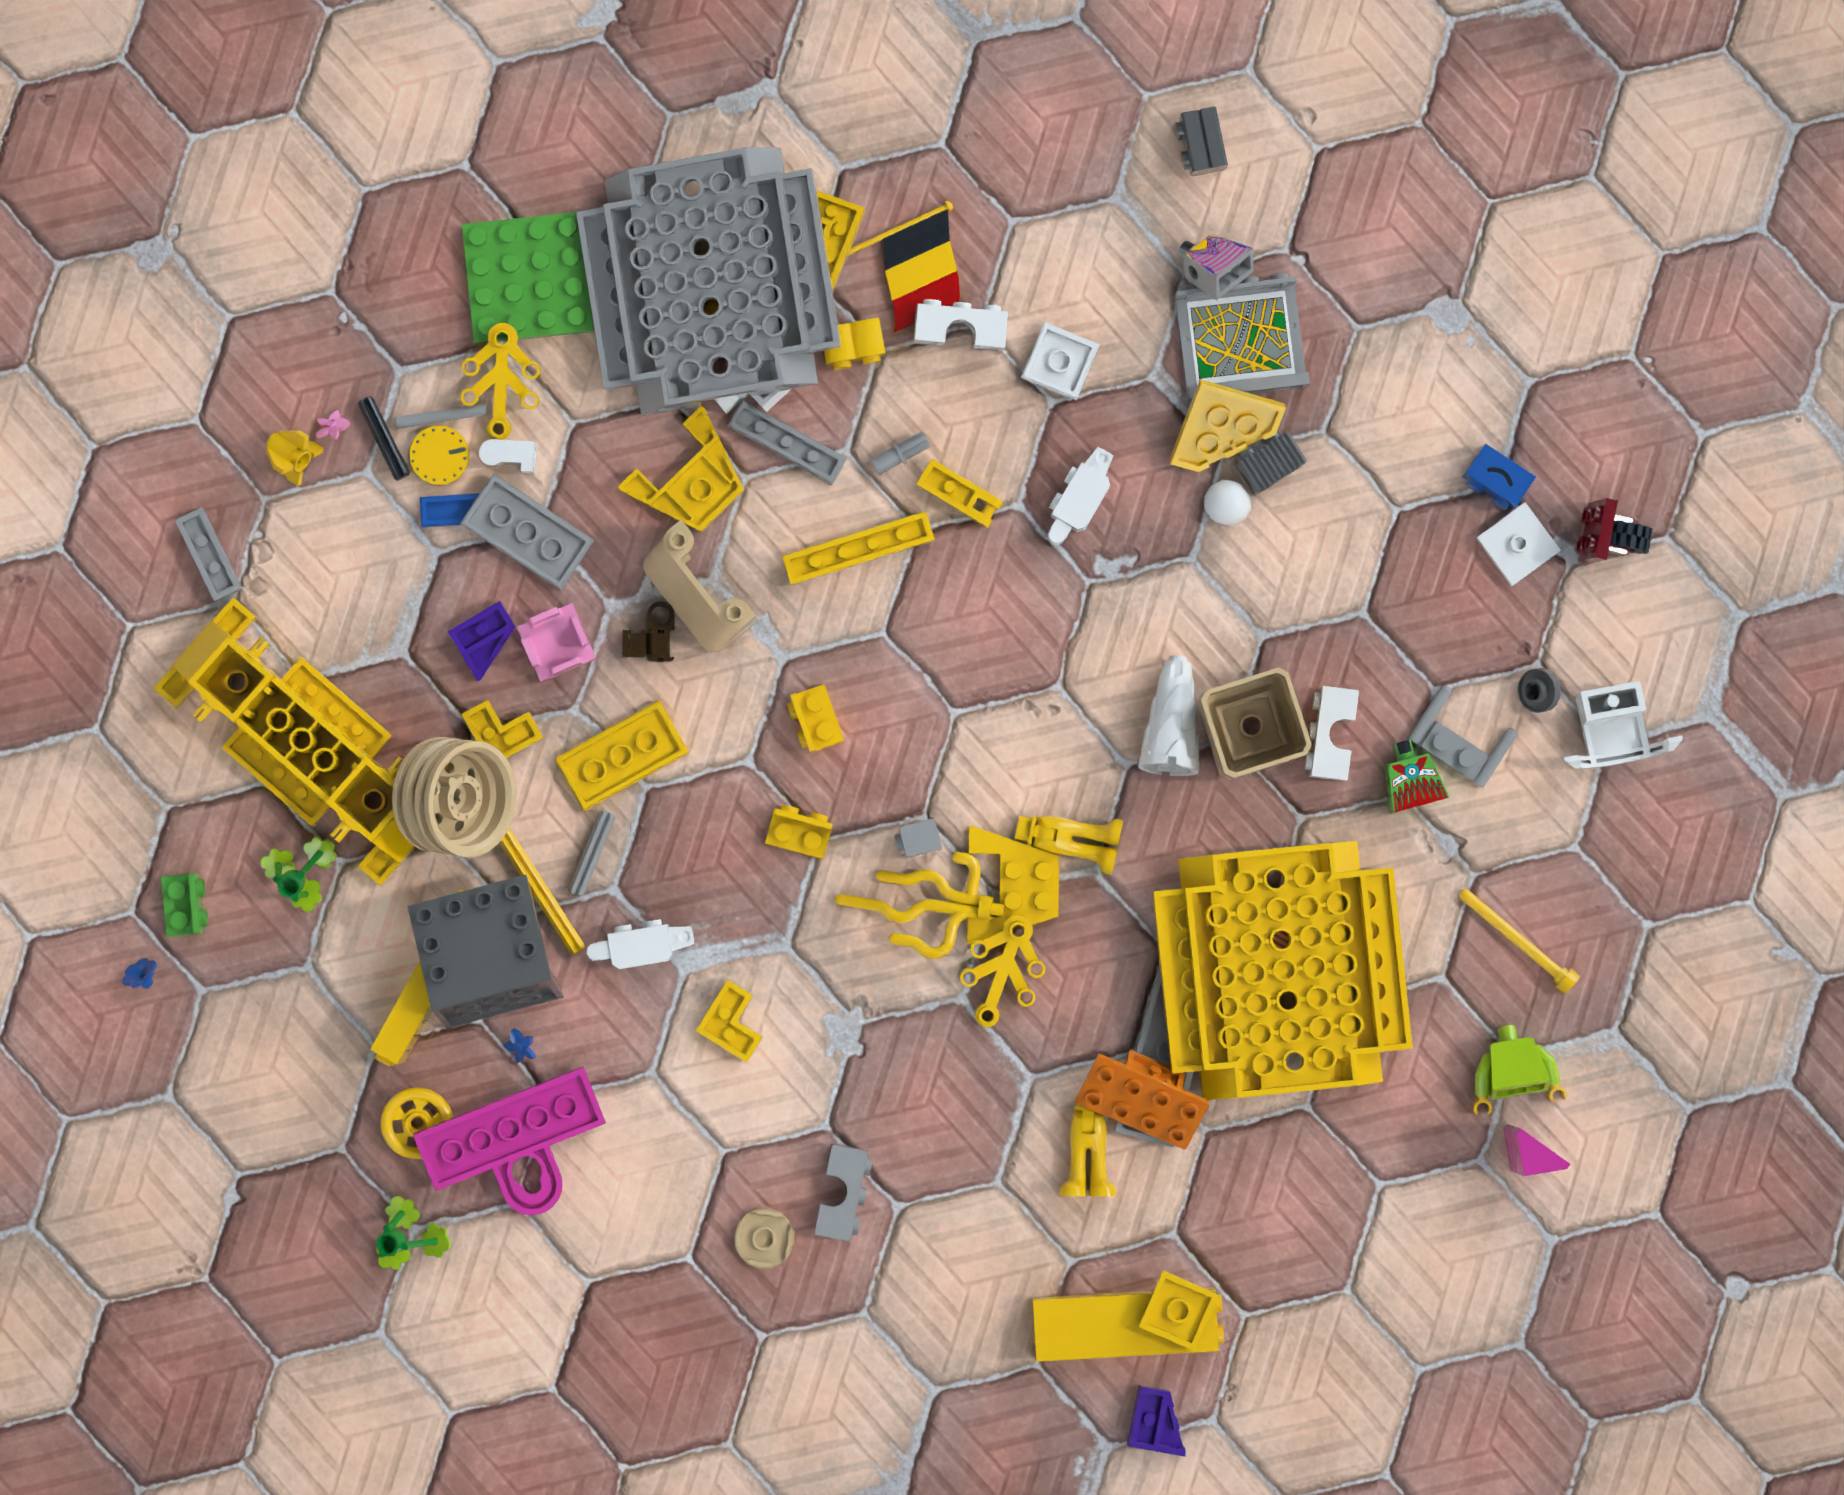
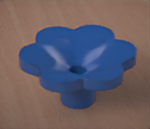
[122,958,157,989]

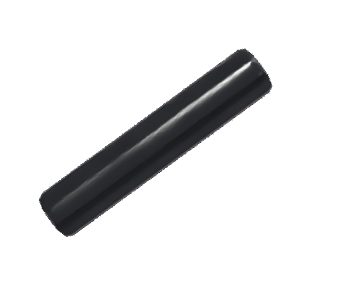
[358,396,410,481]

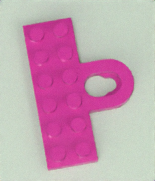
[413,1066,606,1215]

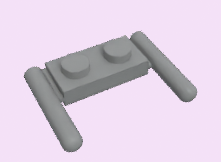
[1407,685,1517,788]

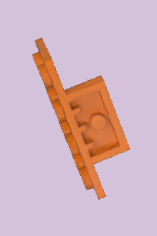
[1075,1050,1209,1150]

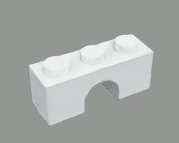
[913,299,1008,351]
[1305,686,1359,782]

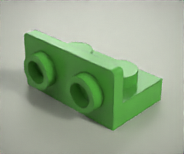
[161,873,208,937]

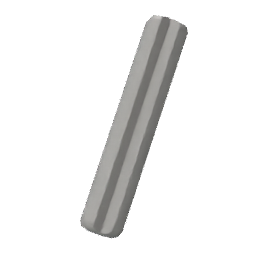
[568,810,615,896]

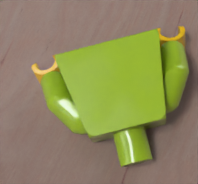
[1473,1025,1567,1115]

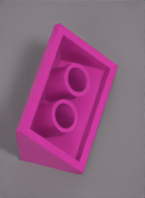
[1504,1124,1571,1176]

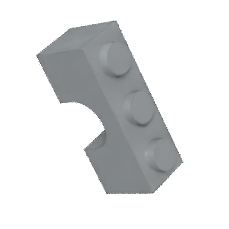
[895,818,942,859]
[814,1143,873,1242]

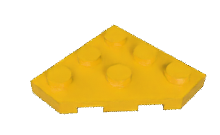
[1169,379,1286,472]

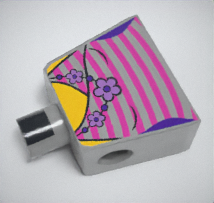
[1178,234,1254,300]

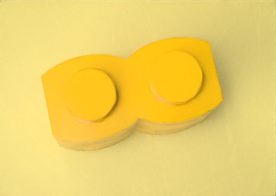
[824,318,886,370]

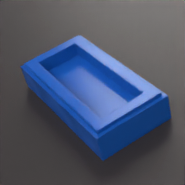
[420,493,480,528]

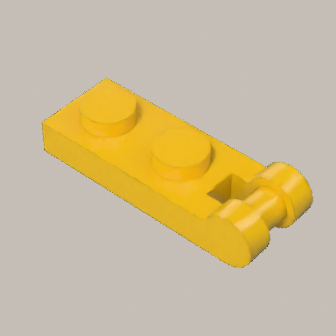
[916,459,1004,528]

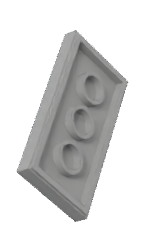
[460,473,594,590]

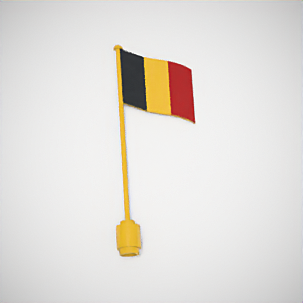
[703,201,960,333]

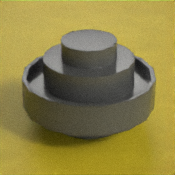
[1518,668,1561,713]

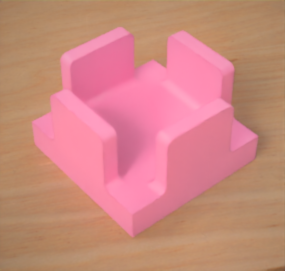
[517,603,597,683]

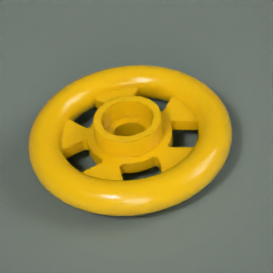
[380,1087,453,1159]

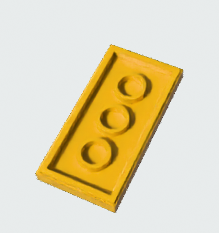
[555,700,689,812]

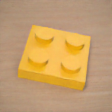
[1138,1270,1219,1351]

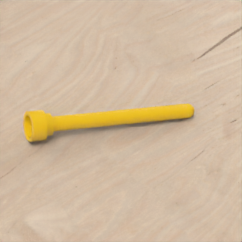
[1459,889,1580,995]

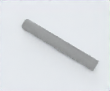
[396,403,487,429]

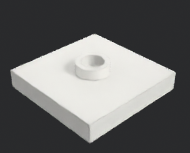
[1021,322,1100,401]
[1476,502,1561,587]

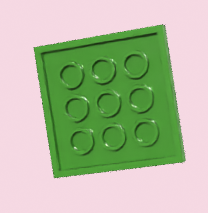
[462,212,594,345]

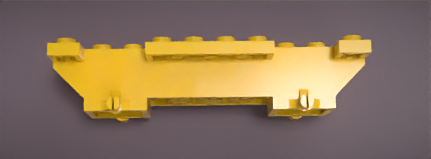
[153,597,416,886]

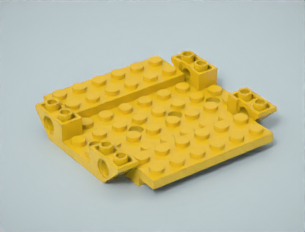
[1152,841,1413,1100]

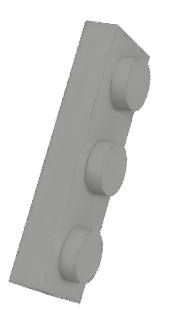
[175,507,243,602]

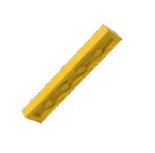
[782,511,935,586]

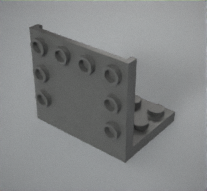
[407,875,564,1029]

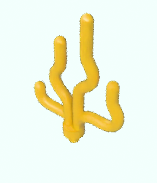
[835,852,1005,959]

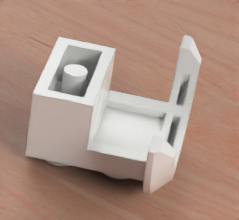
[1564,681,1683,769]

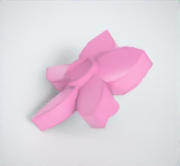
[316,410,350,440]

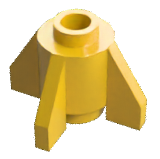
[266,430,324,486]

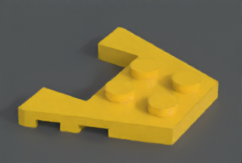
[618,405,745,533]
[967,826,1059,944]

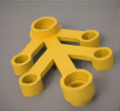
[460,323,541,440]
[960,915,1046,1027]

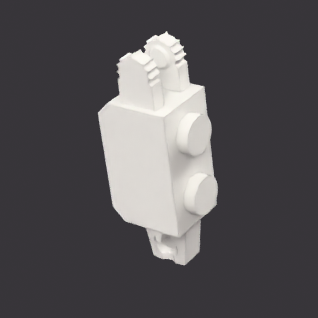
[1047,447,1113,546]
[586,919,695,969]

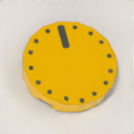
[410,425,470,486]

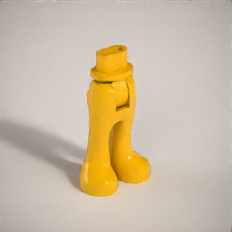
[1015,815,1123,876]
[1059,1093,1117,1197]

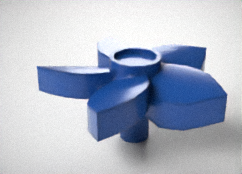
[503,1028,536,1063]

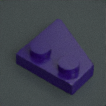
[448,601,515,681]
[1127,1385,1186,1457]

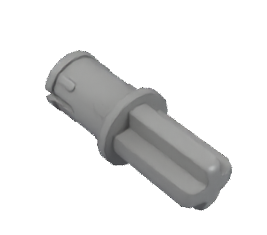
[870,432,930,476]

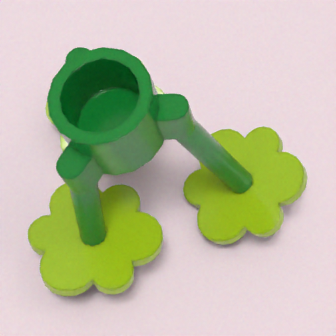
[260,836,337,912]
[376,1196,451,1270]

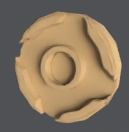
[734,1208,795,1269]

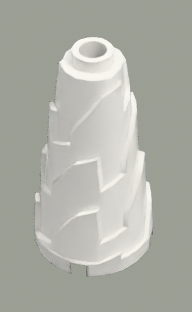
[1138,656,1200,776]

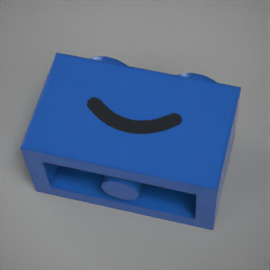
[1462,444,1536,510]

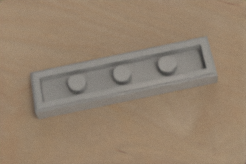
[727,400,847,485]

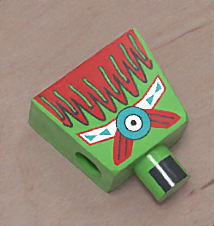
[1385,739,1449,814]

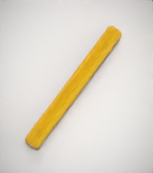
[499,828,585,955]

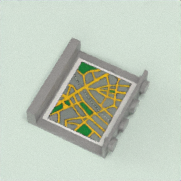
[1175,273,1310,402]

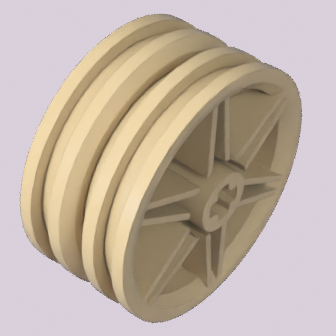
[392,737,517,857]

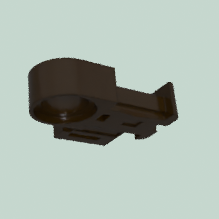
[622,601,675,662]

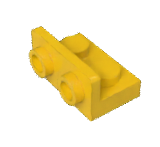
[787,684,844,753]
[765,804,833,859]

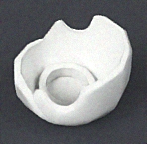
[1204,480,1252,527]

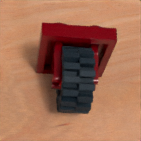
[1576,498,1653,564]

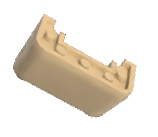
[643,520,759,652]

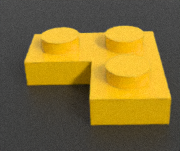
[461,700,544,759]
[696,979,763,1063]

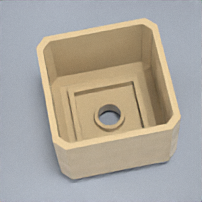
[1197,667,1312,781]

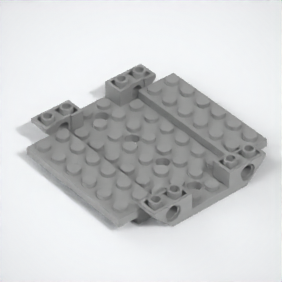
[576,147,842,416]

